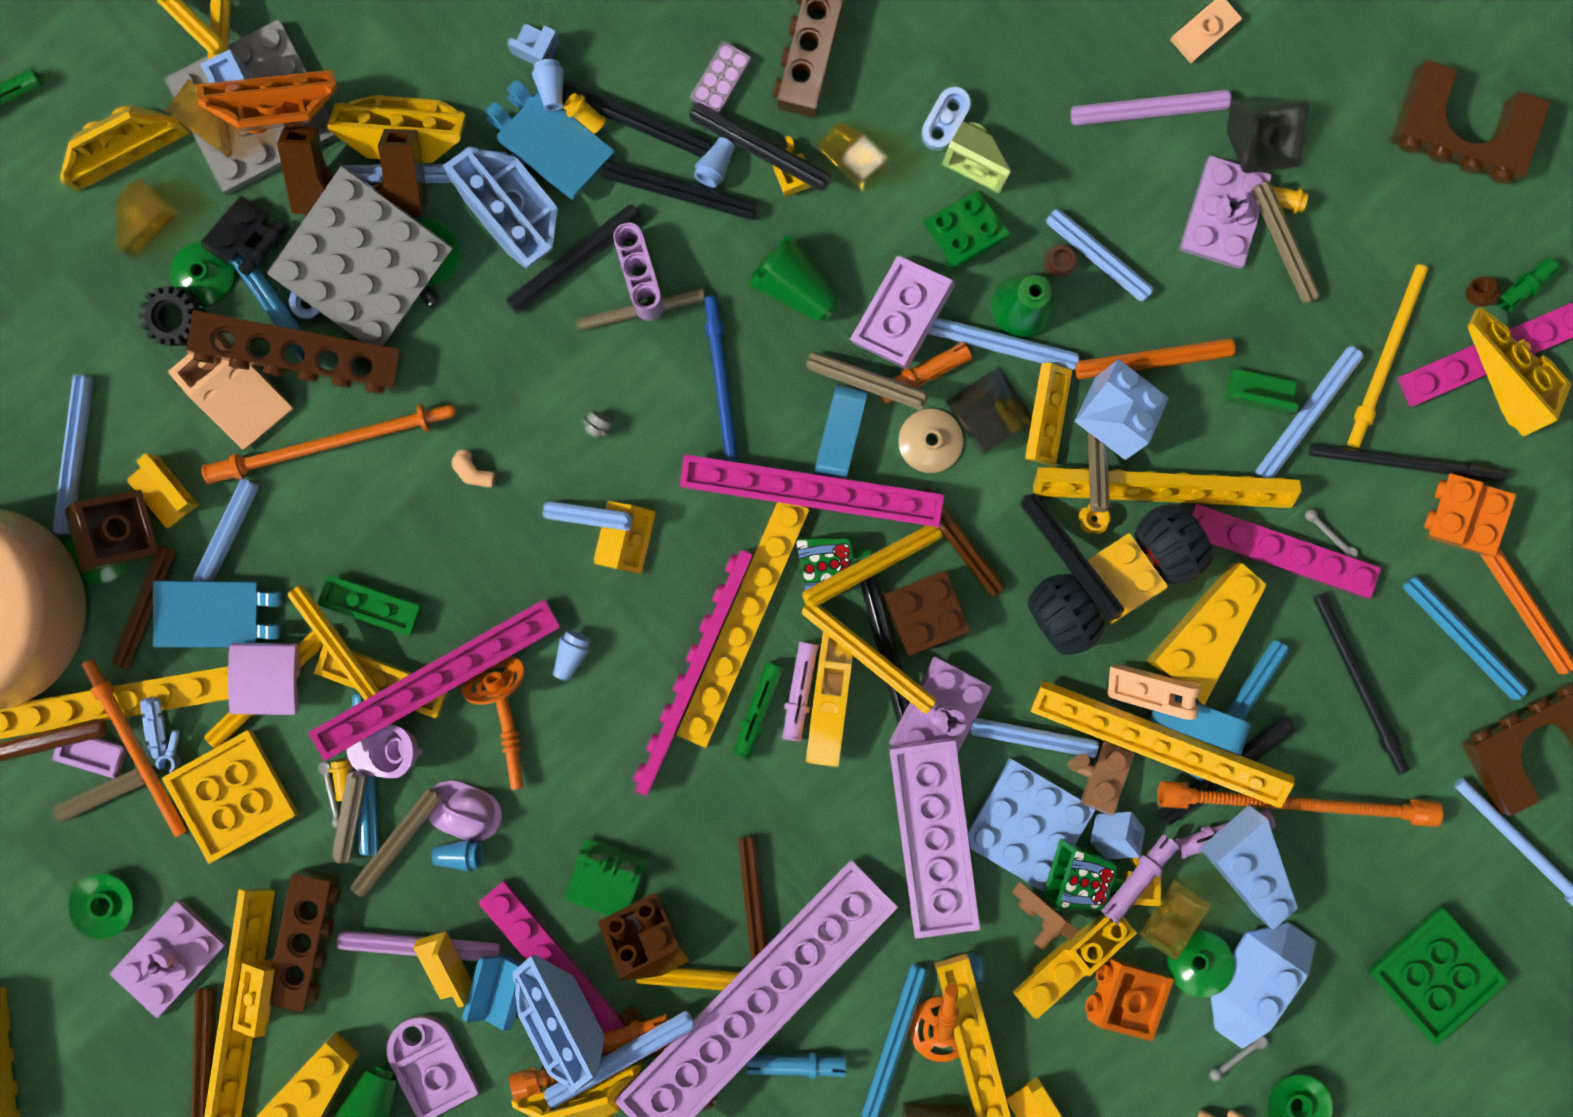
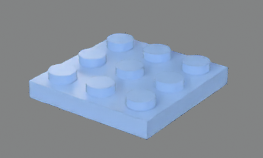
[967,758,1095,892]

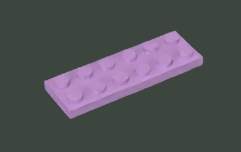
[889,737,980,939]

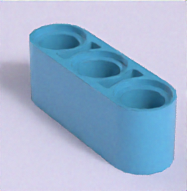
[814,383,868,479]
[1149,695,1252,756]

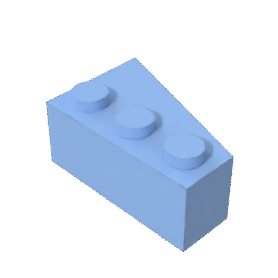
[1200,805,1298,930]

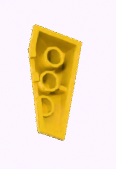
[1467,307,1572,437]

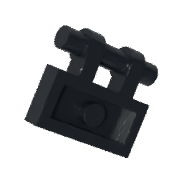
[201,196,288,276]

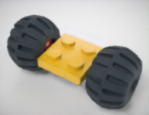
[1028,504,1214,655]

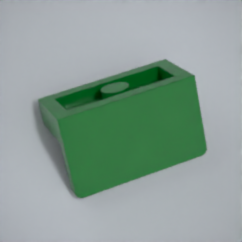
[1224,368,1299,415]

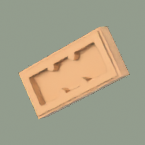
[1170,0,1242,64]

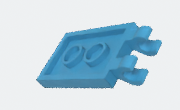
[486,80,615,200]
[153,580,282,648]

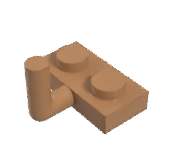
[1067,741,1134,816]
[1012,882,1079,950]

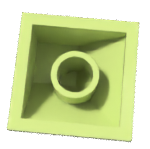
[942,121,1011,193]

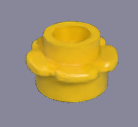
[1078,504,1111,534]

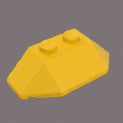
[327,95,466,163]
[60,104,191,192]
[511,1058,644,1117]

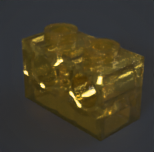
[1139,879,1212,961]

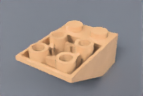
[168,333,294,451]

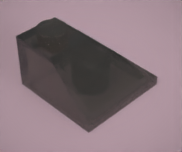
[1227,96,1309,174]
[945,366,1032,456]

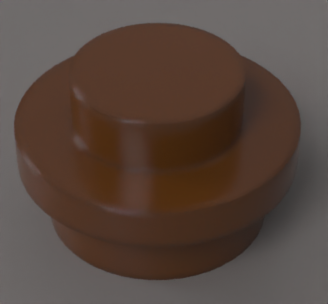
[1044,245,1077,278]
[1466,277,1501,307]

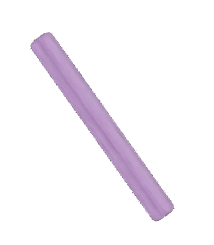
[1070,90,1231,125]
[337,930,500,961]

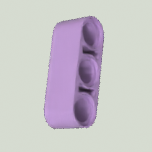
[613,222,664,321]

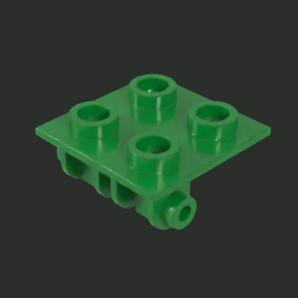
[922,190,1011,269]
[563,838,647,916]

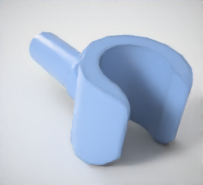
[155,729,181,773]

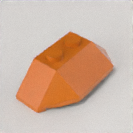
[196,70,337,134]

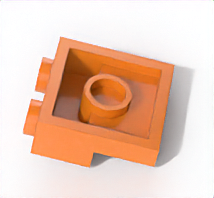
[1424,473,1517,558]
[1085,957,1174,1042]

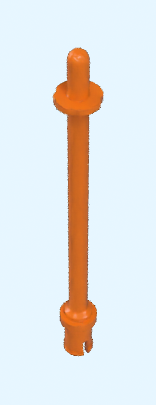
[201,403,457,485]

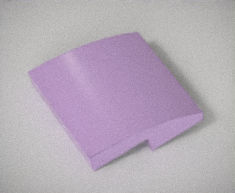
[228,643,300,715]

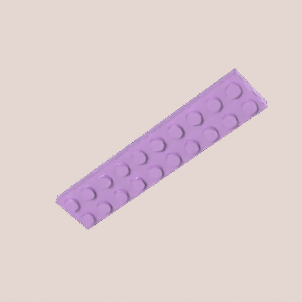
[614,860,898,1117]

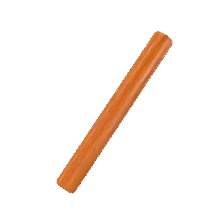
[1075,338,1235,379]
[1480,547,1573,675]

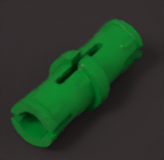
[1497,257,1561,313]

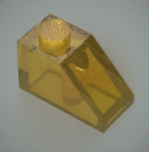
[165,79,233,158]
[816,122,887,190]
[116,178,179,258]

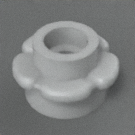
[583,410,614,439]

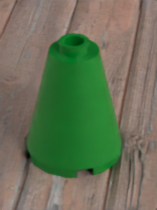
[746,233,838,322]
[991,273,1056,338]
[334,1065,397,1117]

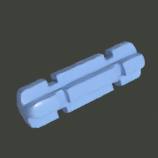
[140,696,168,759]

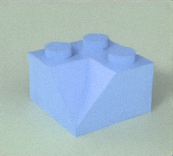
[1074,359,1169,460]

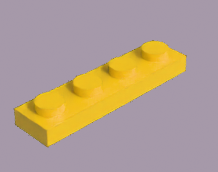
[314,645,448,719]

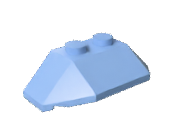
[443,147,558,269]
[1210,921,1316,1049]
[512,955,605,1093]

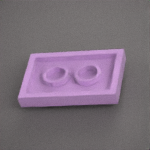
[850,256,955,370]

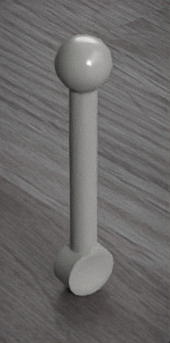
[1305,509,1358,559]
[318,762,340,828]
[1209,1036,1268,1081]

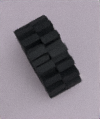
[138,286,206,346]

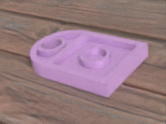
[387,1014,481,1117]

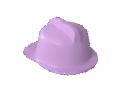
[347,725,423,778]
[428,780,502,842]

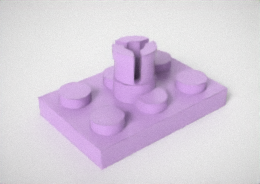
[1179,156,1272,269]
[889,657,992,753]
[110,899,228,1018]

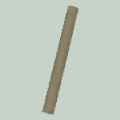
[576,288,705,331]

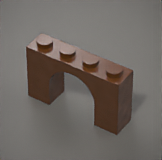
[1390,60,1550,184]
[277,127,428,218]
[1461,682,1573,816]

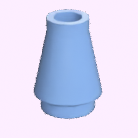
[532,59,564,112]
[694,137,735,188]
[552,630,591,681]

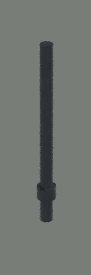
[1309,443,1507,482]
[1313,592,1410,775]

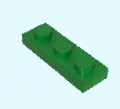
[317,574,423,637]

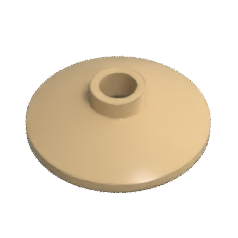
[898,409,963,473]

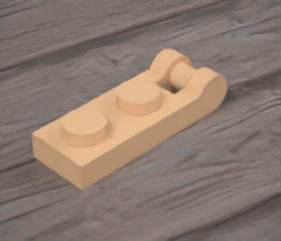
[1108,663,1201,720]

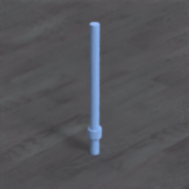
[1454,778,1573,907]

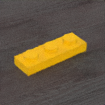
[1025,363,1072,466]

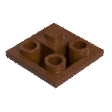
[598,892,690,981]

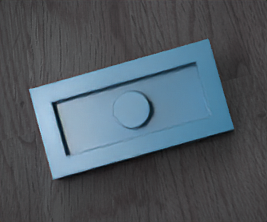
[462,954,523,1031]

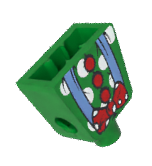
[796,538,872,590]
[1042,839,1125,910]

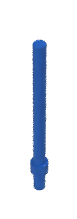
[704,296,739,463]

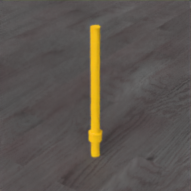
[1347,264,1429,448]

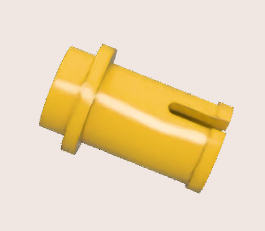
[563,93,606,134]
[1272,185,1308,214]
[328,758,354,801]

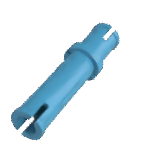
[747,1052,846,1079]

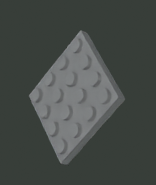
[164,19,338,195]
[267,166,454,346]

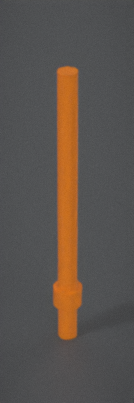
[81,658,187,837]

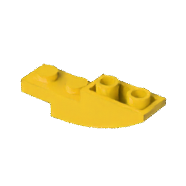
[806,632,853,767]
[1013,914,1137,1019]

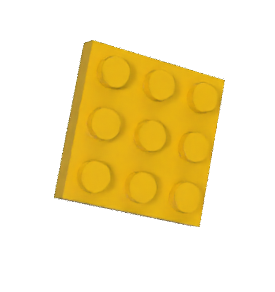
[162,729,299,864]

